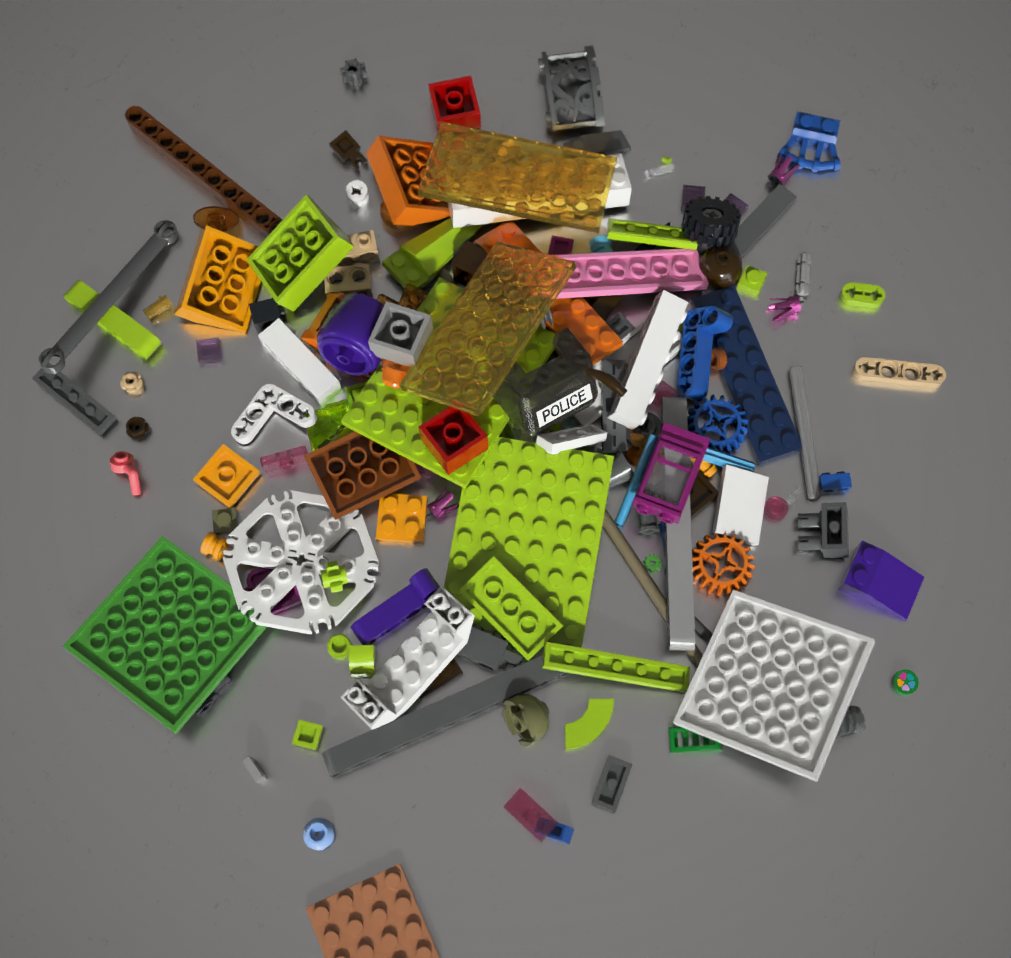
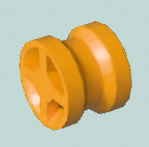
[200,532,228,561]

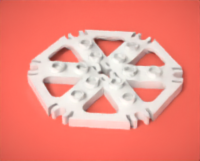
[223,490,379,634]

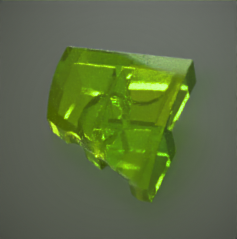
[303,399,350,452]

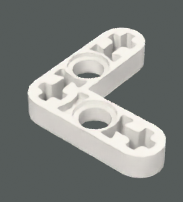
[231,384,317,444]

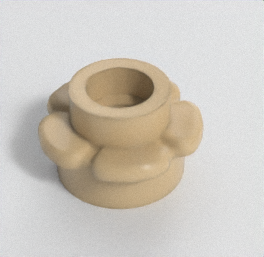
[120,371,143,393]

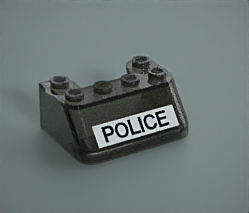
[485,328,598,437]

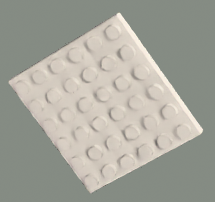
[673,590,875,782]

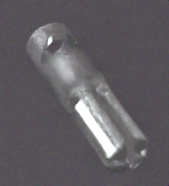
[643,164,675,178]

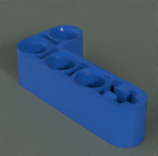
[677,306,733,402]

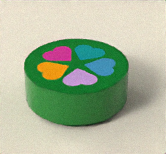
[892,669,919,695]

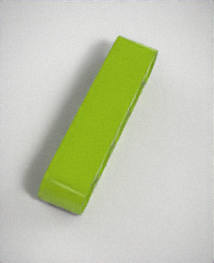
[63,279,162,360]

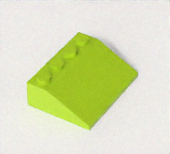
[246,194,355,312]

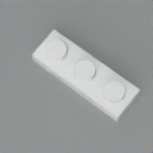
[536,424,607,454]

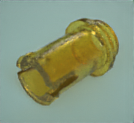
[143,295,173,322]

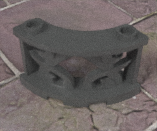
[538,45,605,131]

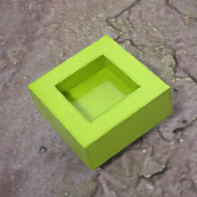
[737,265,768,295]
[292,719,324,751]

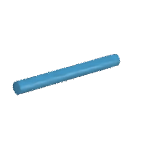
[615,433,659,525]

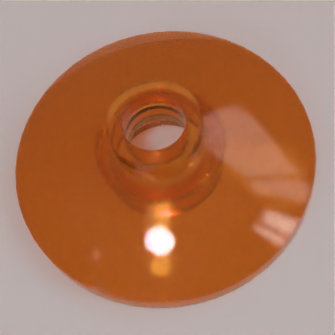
[193,206,239,231]

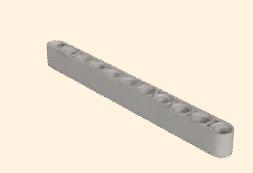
[661,397,695,650]

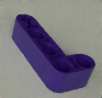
[350,568,440,645]

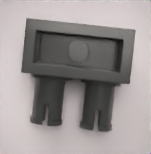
[798,502,849,558]

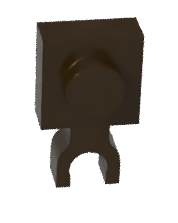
[329,130,368,172]

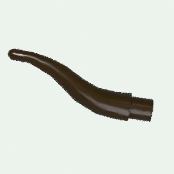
[568,358,627,397]

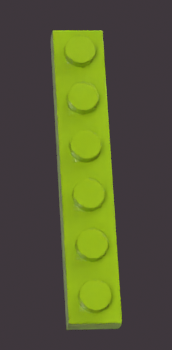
[542,642,690,693]

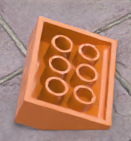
[366,135,451,226]

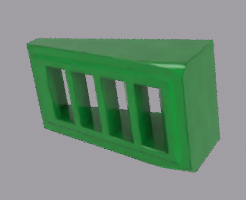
[669,727,723,753]

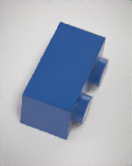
[819,471,852,493]

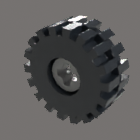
[681,196,741,247]

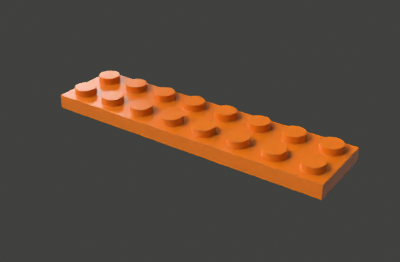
[474,220,623,368]

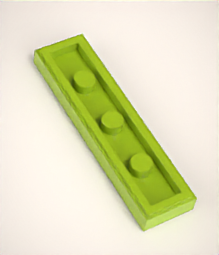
[607,218,698,250]

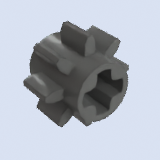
[340,58,368,87]

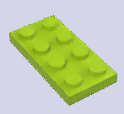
[459,556,563,661]

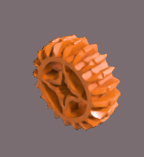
[692,531,755,597]

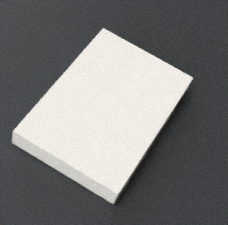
[712,464,769,546]

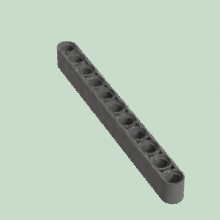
[322,645,570,777]

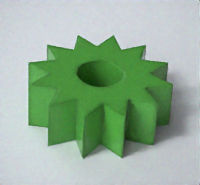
[643,554,662,573]

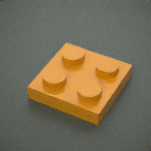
[192,444,260,508]
[375,493,428,544]

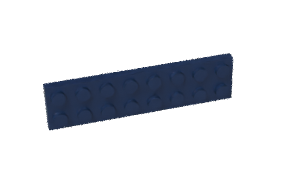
[691,285,802,465]

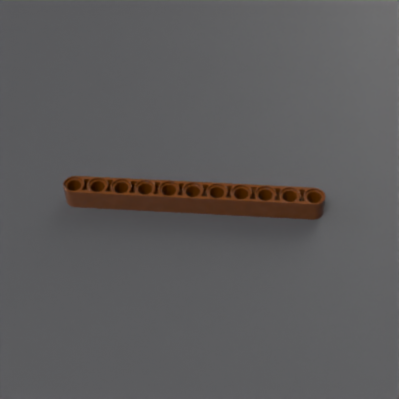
[125,106,282,238]

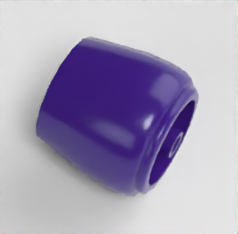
[317,293,384,375]

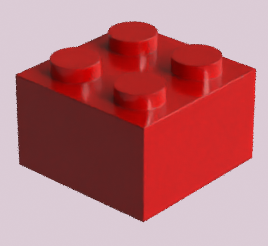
[428,75,481,136]
[418,401,488,475]

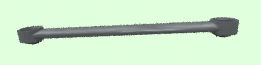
[39,220,178,374]

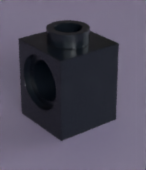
[249,298,286,333]

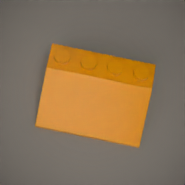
[174,225,261,333]

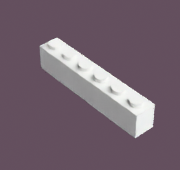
[607,290,688,430]

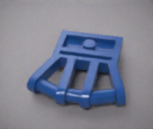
[777,111,841,173]

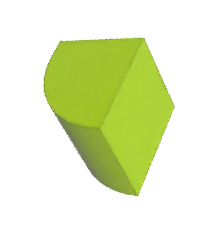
[349,645,376,679]

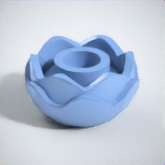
[303,817,335,851]

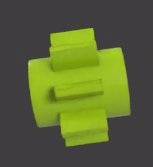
[320,561,348,593]

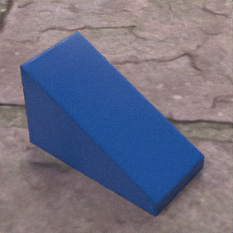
[535,817,574,844]

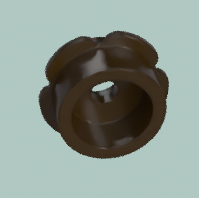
[126,417,149,439]

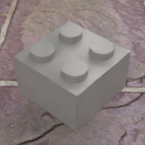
[368,301,433,369]

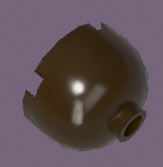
[699,245,742,291]

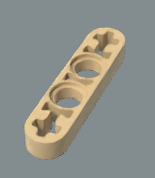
[853,357,946,388]

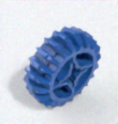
[687,394,748,454]

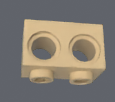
[338,230,380,266]
[324,263,373,298]

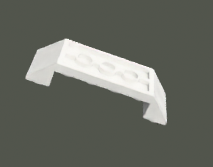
[341,586,475,730]

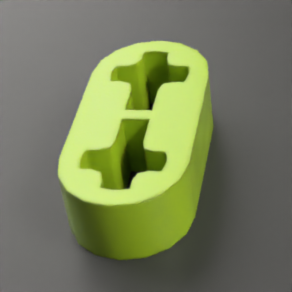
[840,282,886,308]

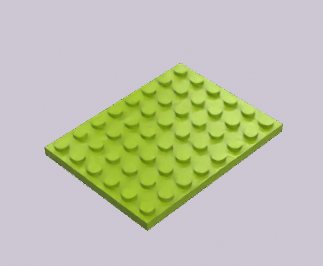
[341,277,559,489]
[444,437,614,647]

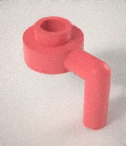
[110,451,141,495]

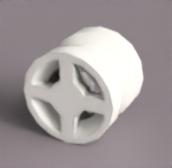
[345,180,369,208]

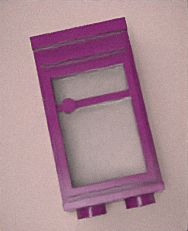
[632,422,710,524]

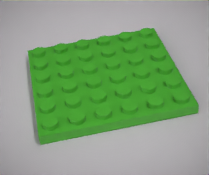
[63,536,267,734]

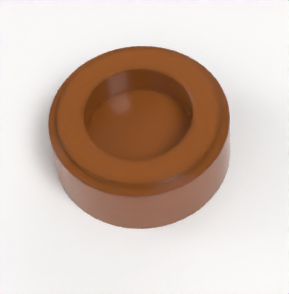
[710,347,727,371]

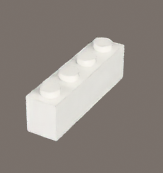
[258,318,342,406]

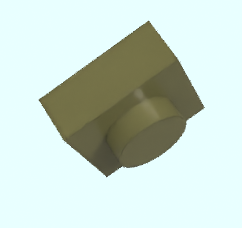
[212,507,239,535]

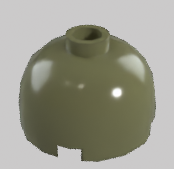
[502,694,549,746]

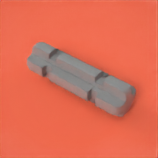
[796,252,811,297]

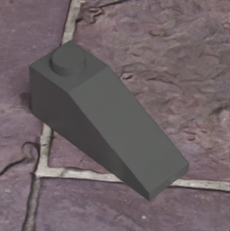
[562,130,631,160]

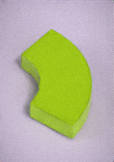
[565,698,614,750]

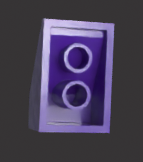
[838,540,924,621]

